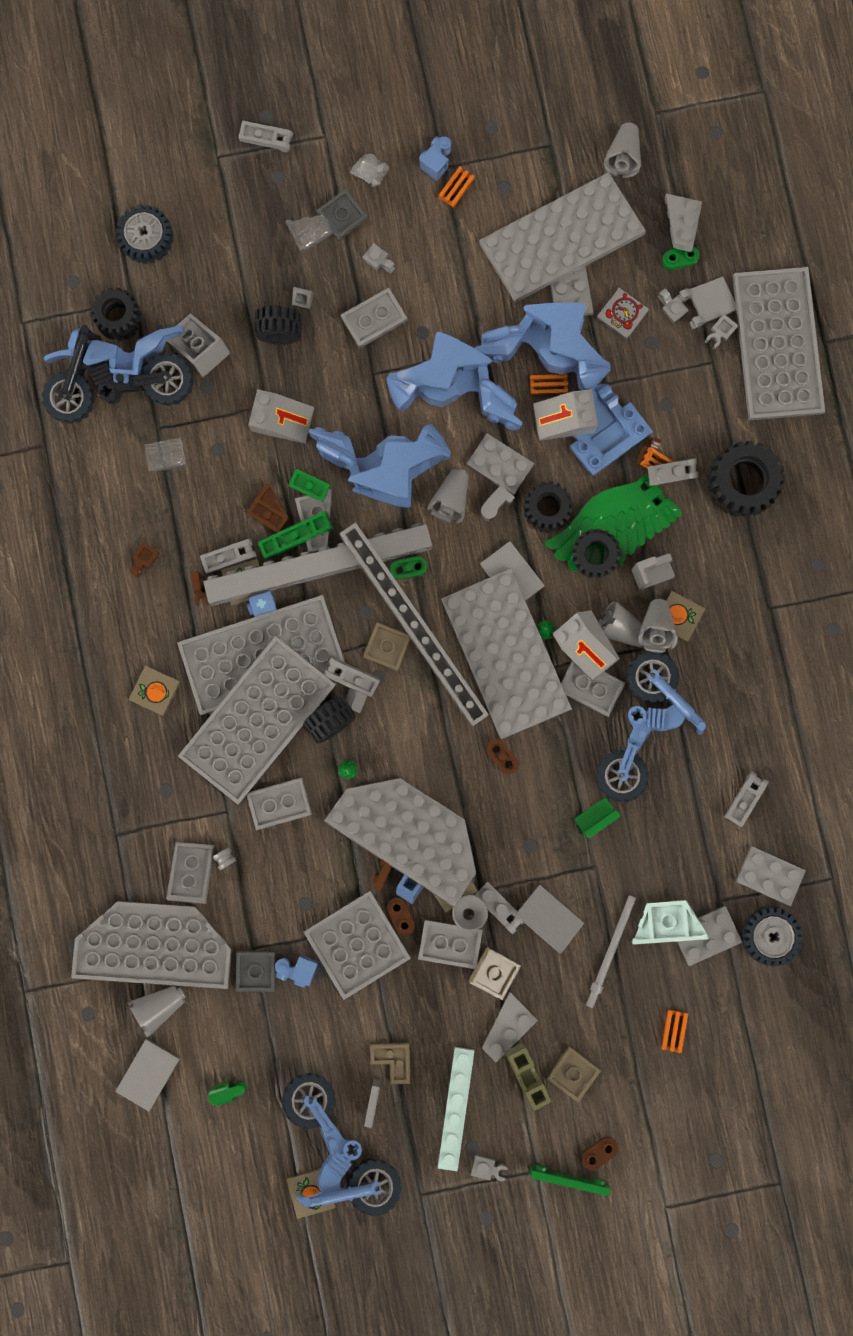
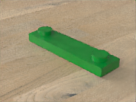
[258,511,334,560]
[530,1164,611,1196]

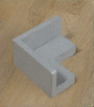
[631,553,675,590]

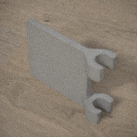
[677,277,736,330]

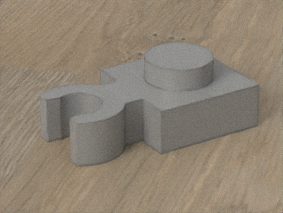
[705,314,738,349]
[471,1154,508,1181]

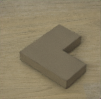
[370,1042,410,1084]

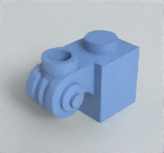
[419,136,451,181]
[275,955,319,988]

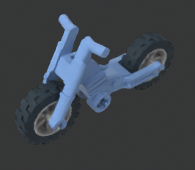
[596,651,706,802]
[281,1073,402,1216]

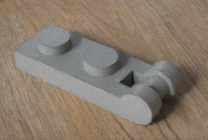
[238,121,293,152]
[648,458,699,486]
[200,539,257,575]
[323,657,380,697]
[724,771,769,827]
[474,881,524,934]

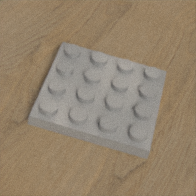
[304,890,411,1000]

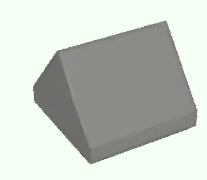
[292,287,314,309]
[345,689,367,713]

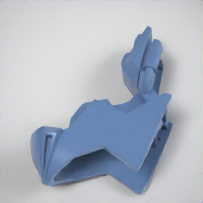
[474,302,611,390]
[386,332,523,430]
[309,424,451,508]

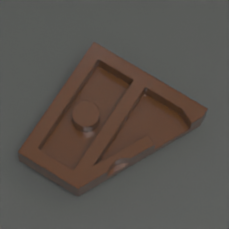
[247,483,289,533]

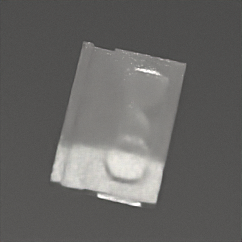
[144,437,187,473]

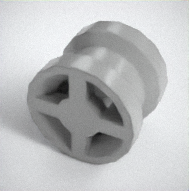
[213,847,237,870]

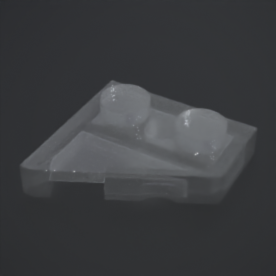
[285,215,333,253]

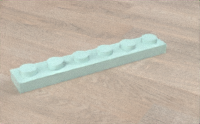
[438,1047,474,1171]

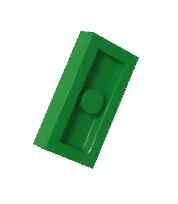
[288,469,333,502]
[574,798,621,838]

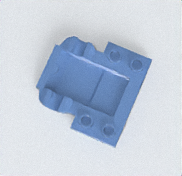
[570,383,653,477]

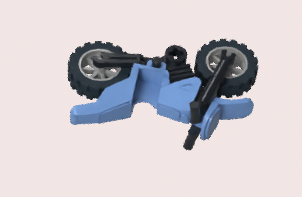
[41,325,194,424]

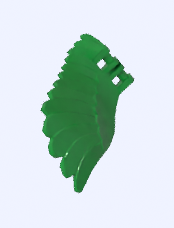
[544,473,682,577]

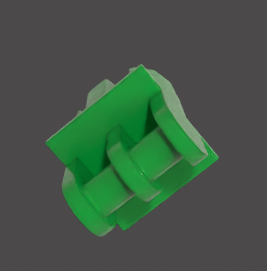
[208,1080,247,1105]

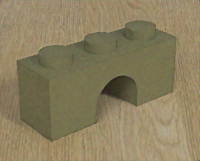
[504,1043,552,1111]

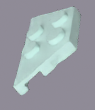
[632,900,709,945]

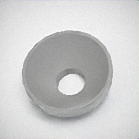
[452,895,488,931]

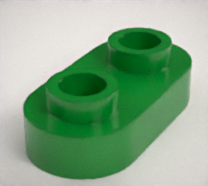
[662,247,699,271]
[390,556,427,580]

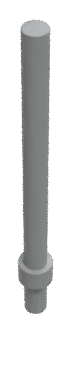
[586,895,636,1008]

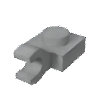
[362,243,395,274]
[657,289,689,324]

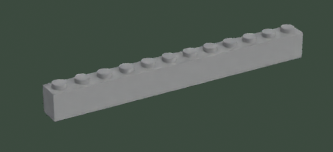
[339,522,489,726]
[203,523,432,606]

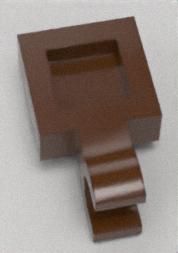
[636,437,661,471]
[129,542,160,578]
[190,571,209,606]

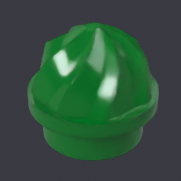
[537,620,555,639]
[338,760,358,779]

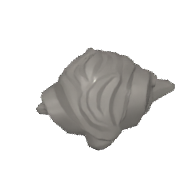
[350,153,389,187]

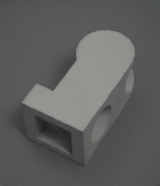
[481,485,515,521]

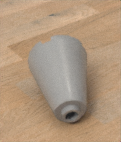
[604,122,641,178]
[427,468,469,523]
[638,599,678,653]
[598,601,644,648]
[128,986,186,1037]

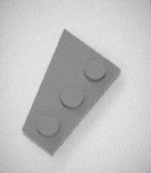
[665,194,702,252]
[295,489,332,553]
[482,991,538,1062]

